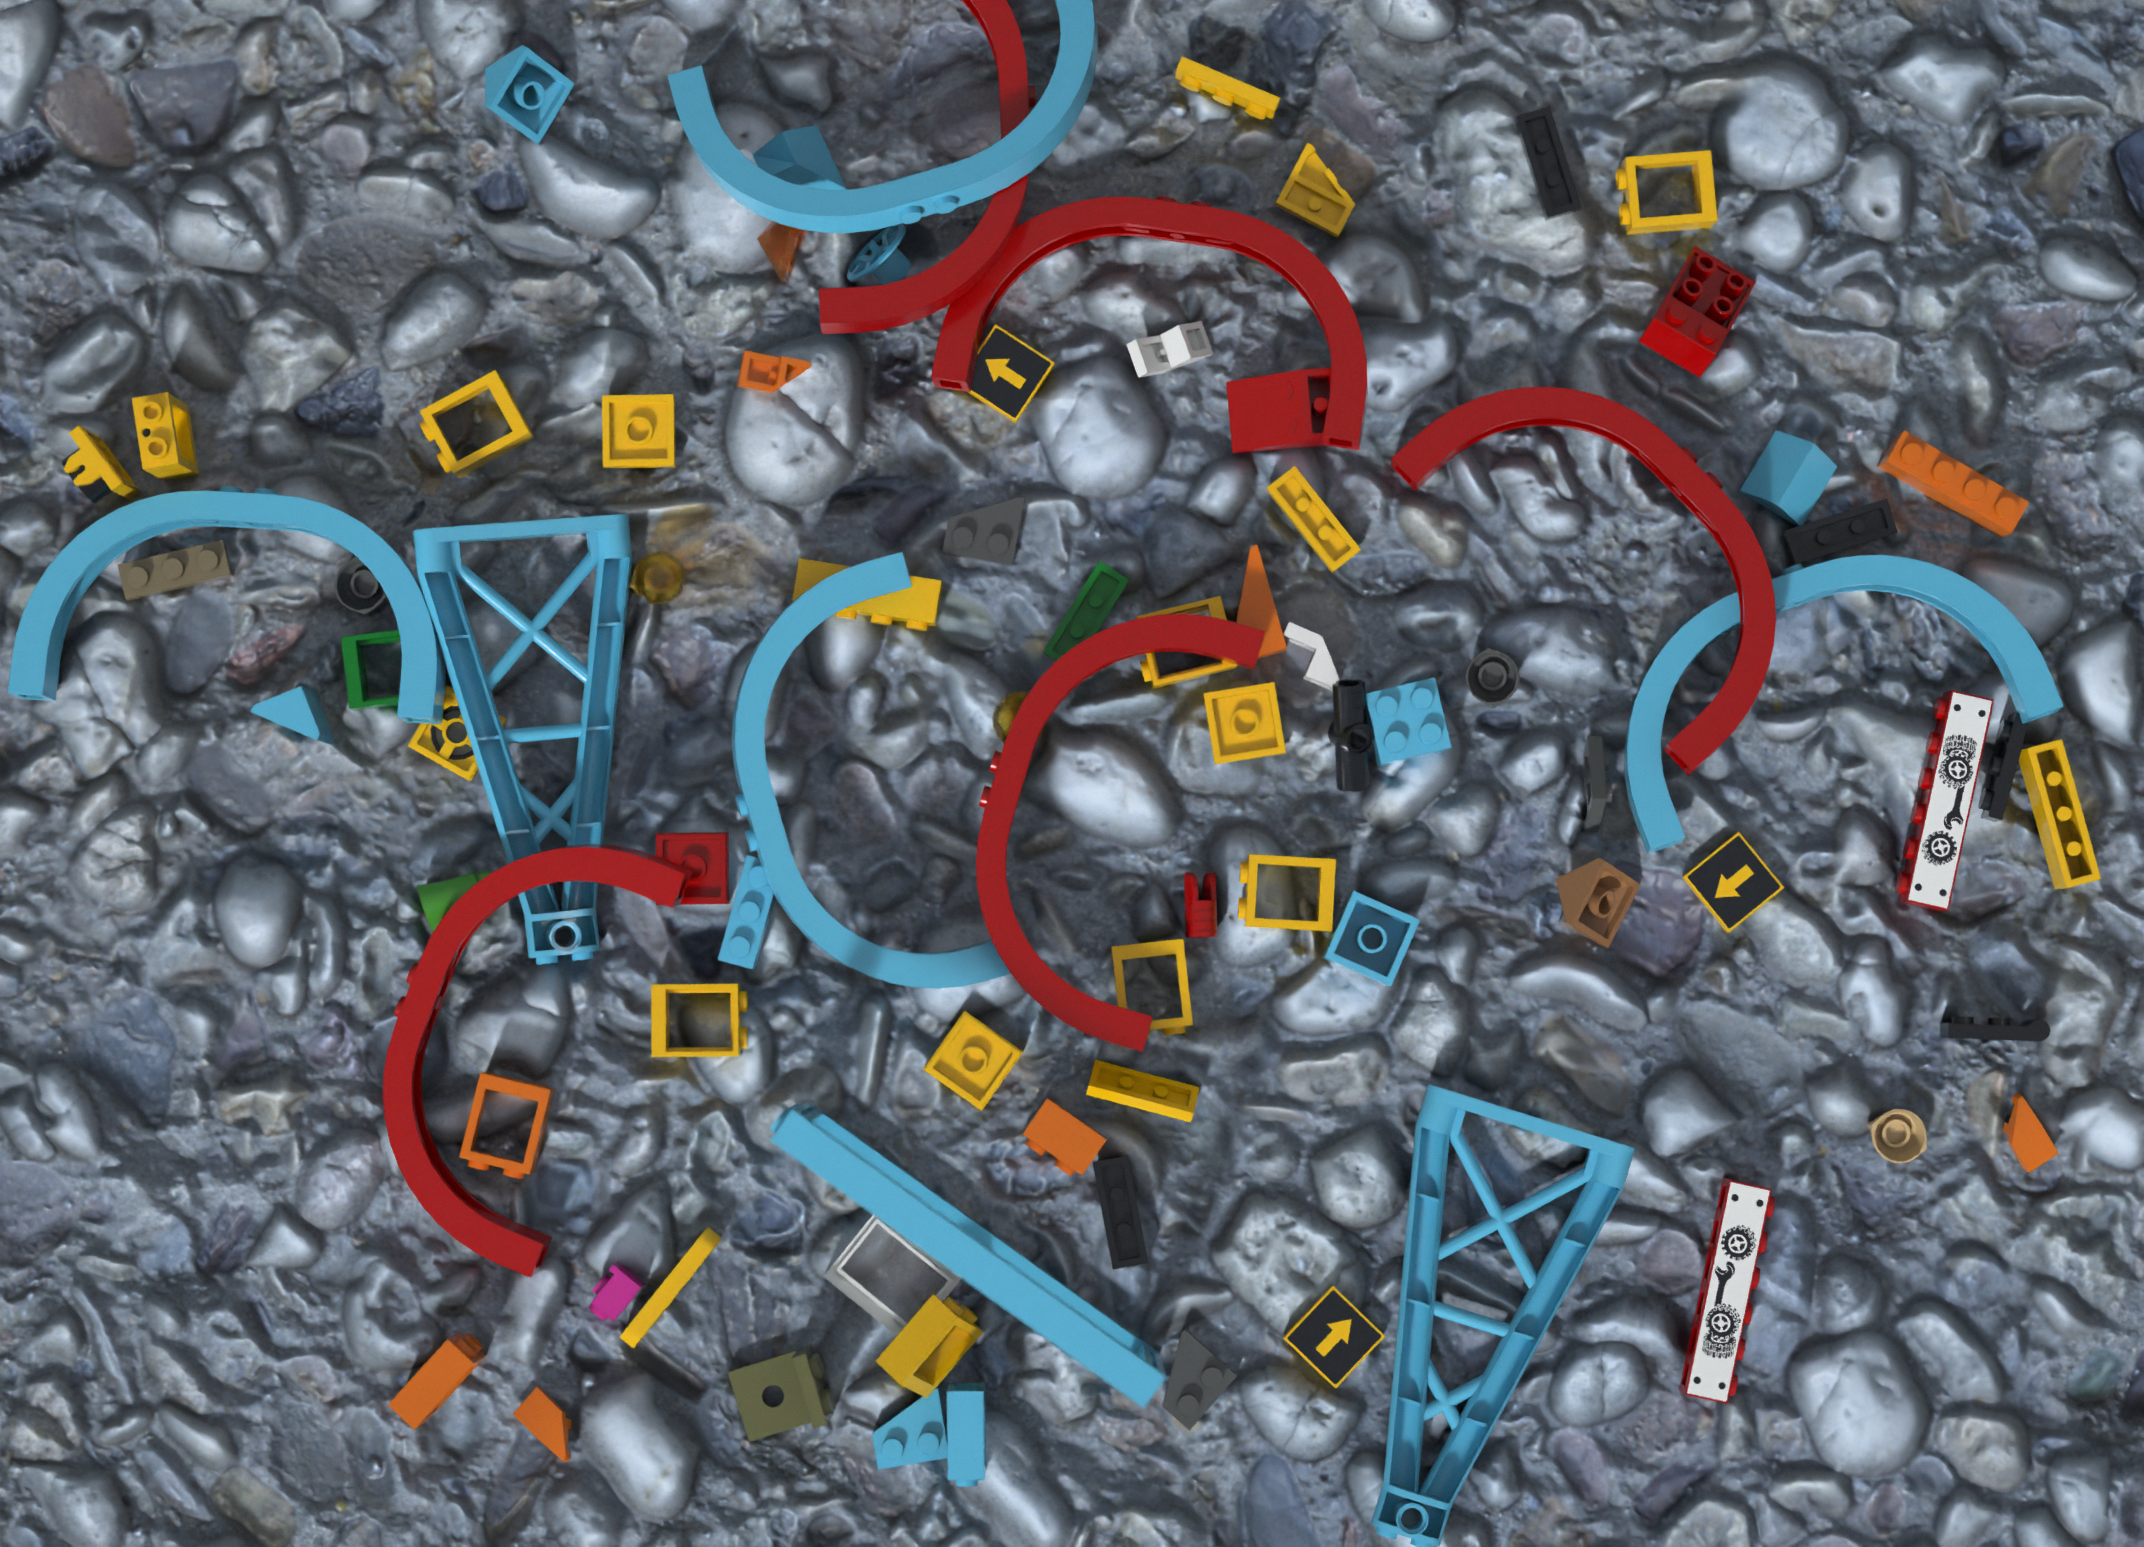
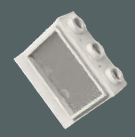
[823,1215,962,1336]

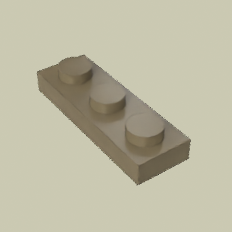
[118,540,233,601]

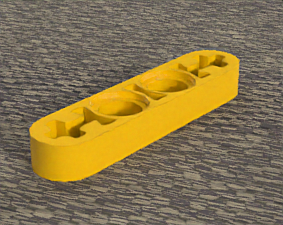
[619,1227,722,1349]

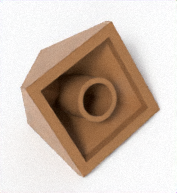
[1556,858,1641,948]

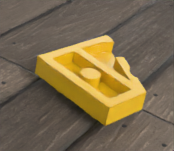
[1275,142,1355,238]

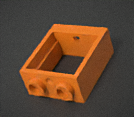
[459,1072,556,1179]
[388,1332,486,1430]

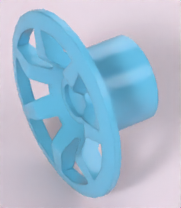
[847,223,912,285]

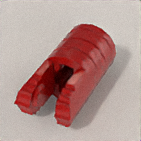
[1184,872,1218,938]

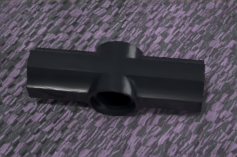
[1328,679,1374,792]

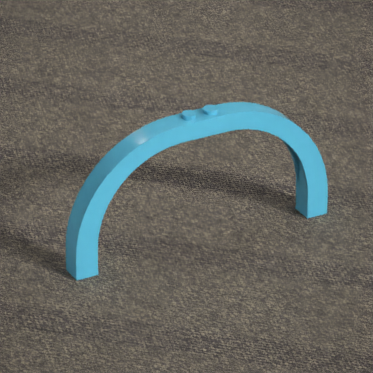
[667,0,1098,233]
[8,486,446,725]
[732,552,1011,989]
[1624,555,2064,854]

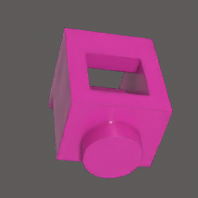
[588,1261,645,1321]

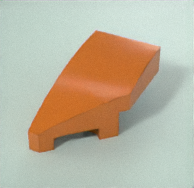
[736,350,811,393]
[2002,1092,2059,1173]
[513,1387,571,1462]

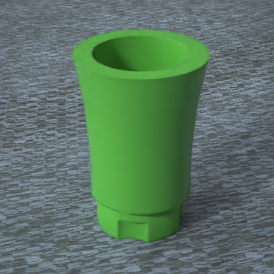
[417,869,491,932]

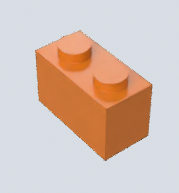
[1022,1097,1107,1176]

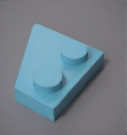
[872,1387,947,1470]

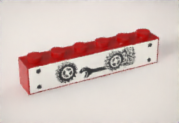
[1895,690,1994,911]
[1679,1178,1775,1404]

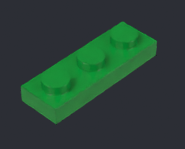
[1043,561,1130,661]

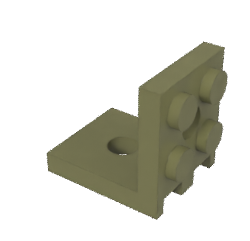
[728,1345,836,1442]

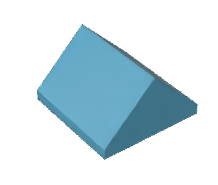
[1739,430,1838,526]
[250,686,334,745]

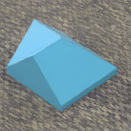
[485,45,575,144]
[752,125,847,190]

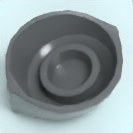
[334,556,386,616]
[1465,648,1520,708]

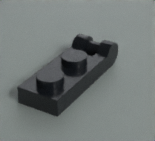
[1940,1016,2050,1041]

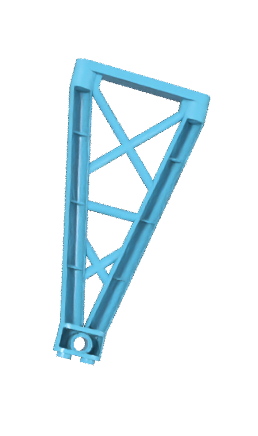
[413,514,633,965]
[1371,1084,1635,1547]

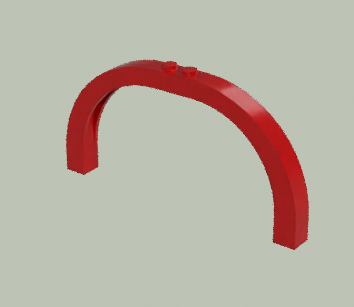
[819,0,1036,334]
[931,196,1368,450]
[1391,387,1776,776]
[976,614,1265,1052]
[383,844,693,1278]

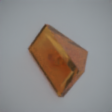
[757,223,804,284]

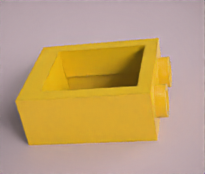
[1615,150,1718,235]
[419,370,535,478]
[132,392,199,481]
[1136,596,1238,689]
[1238,854,1336,932]
[1111,939,1193,1037]
[651,983,748,1057]
[876,1294,983,1398]

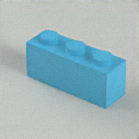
[718,855,776,969]

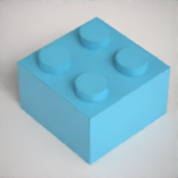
[1366,677,1452,766]
[1322,891,1420,987]

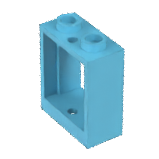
[947,1383,986,1487]

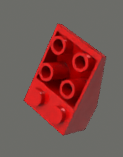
[1639,246,1756,378]
[1226,367,1332,453]

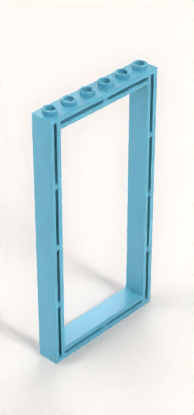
[770,1101,1166,1408]

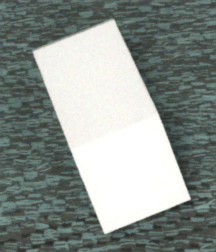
[1126,321,1213,378]
[1283,622,1340,691]

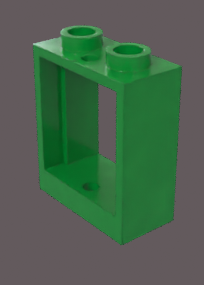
[341,630,401,711]

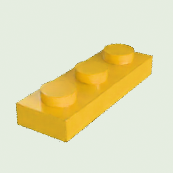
[1175,56,1280,119]
[1266,466,1361,573]
[1086,1060,1199,1122]

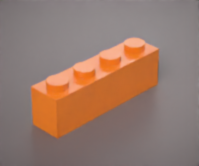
[1877,430,2029,538]

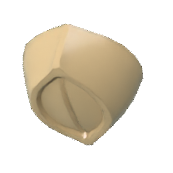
[1867,1109,1927,1163]

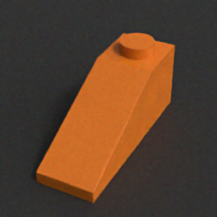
[1235,545,1287,659]

